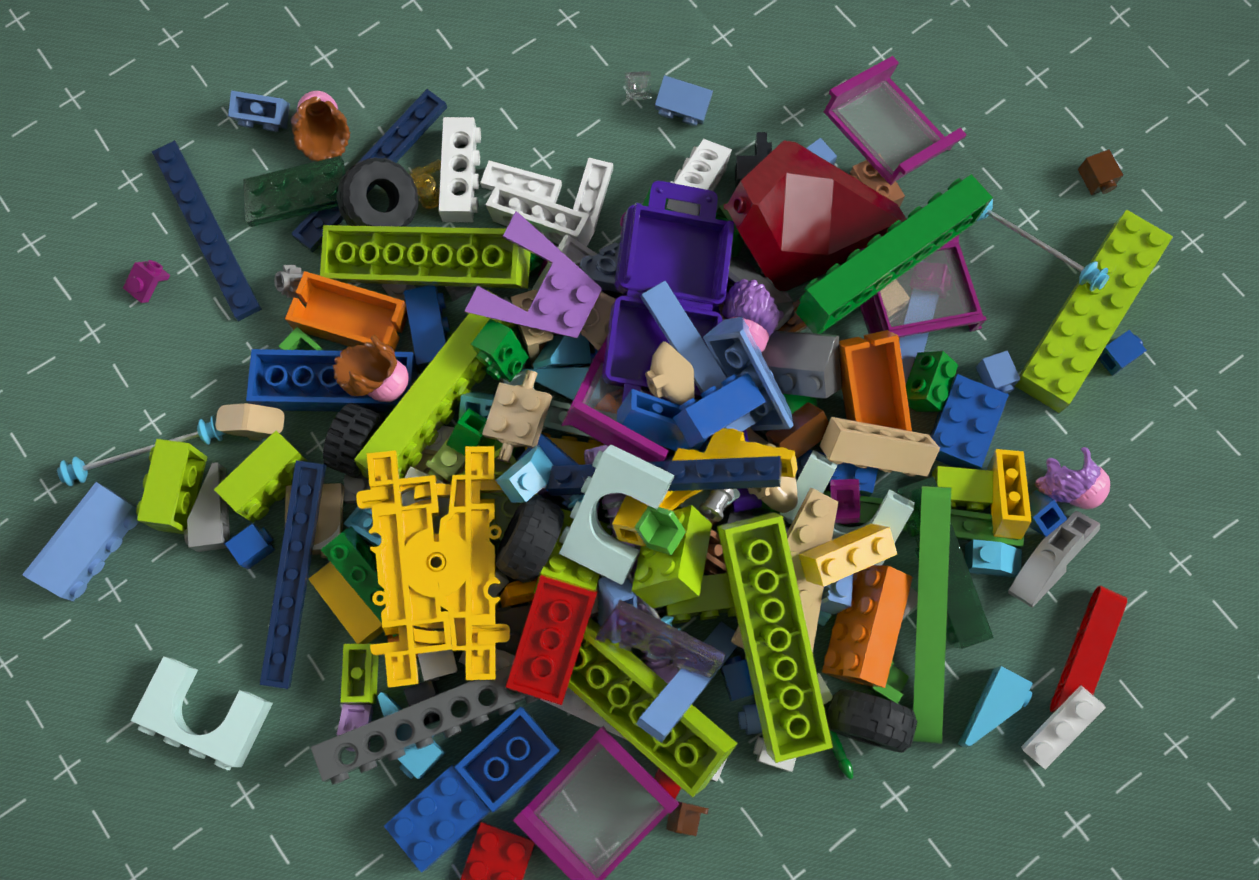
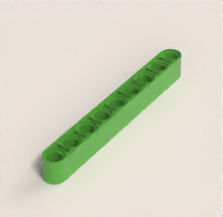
[913,486,952,744]

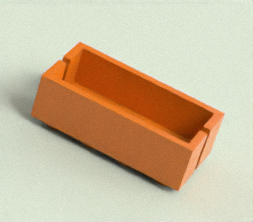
[285,271,408,352]
[839,330,912,432]
[822,565,913,688]

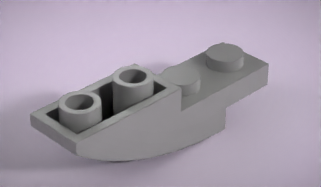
[1008,511,1100,608]

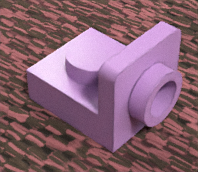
[337,704,373,751]

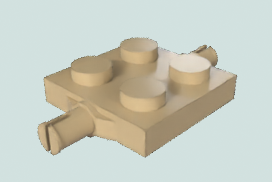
[482,370,552,463]

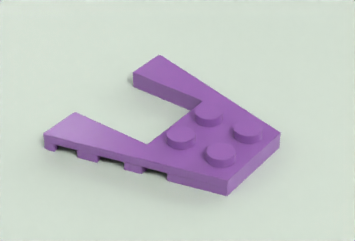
[464,211,602,338]

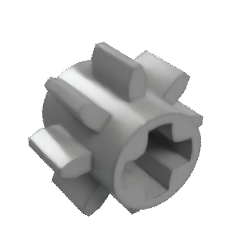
[275,265,304,298]

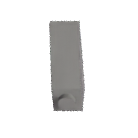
[184,462,230,552]

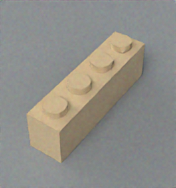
[820,417,940,477]

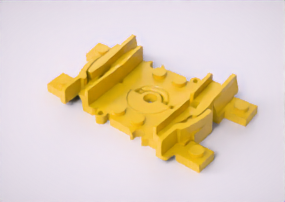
[356,446,510,687]

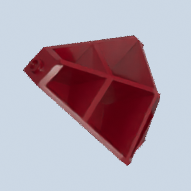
[724,140,907,291]

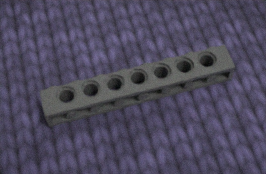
[311,664,540,785]

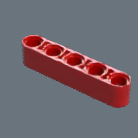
[1050,585,1128,713]

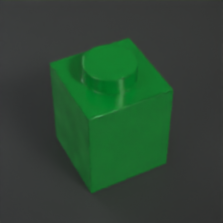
[446,408,487,456]

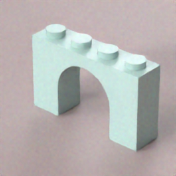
[559,445,675,585]
[780,450,914,565]
[131,656,273,770]

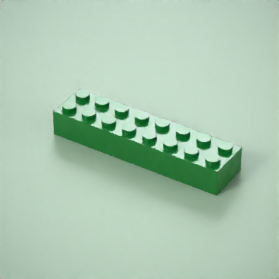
[796,174,993,334]

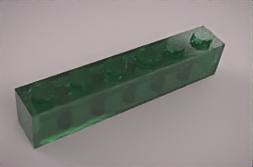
[897,477,994,649]

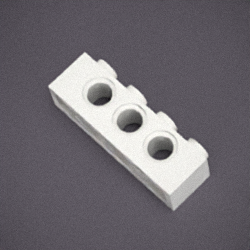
[439,117,481,222]
[667,139,732,216]
[486,184,595,247]

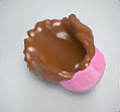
[291,91,351,163]
[333,335,409,402]

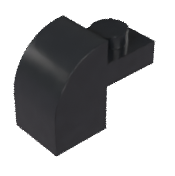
[735,132,772,190]

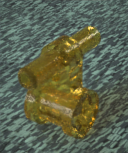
[410,159,441,209]

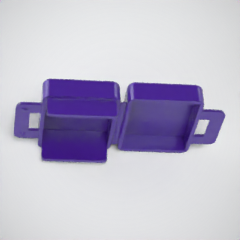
[602,181,734,402]

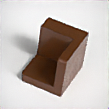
[666,801,709,836]

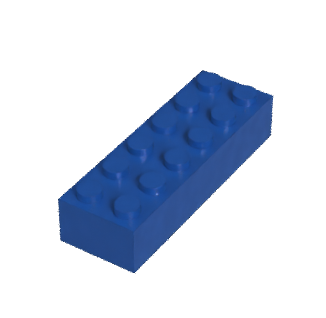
[246,349,418,413]

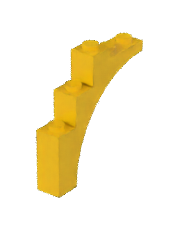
[612,428,798,547]

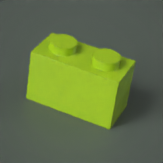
[931,466,993,512]
[341,644,379,704]

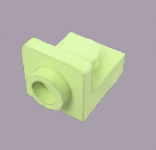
[425,440,465,483]

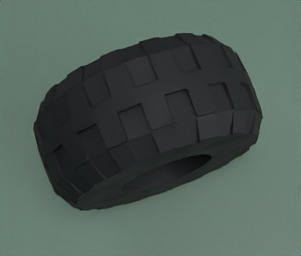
[337,157,418,227]
[495,495,564,583]
[826,689,917,753]

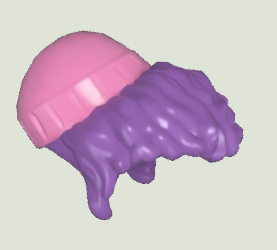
[722,279,784,352]
[1035,447,1110,509]

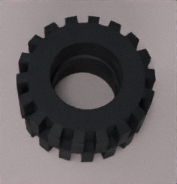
[323,403,385,479]

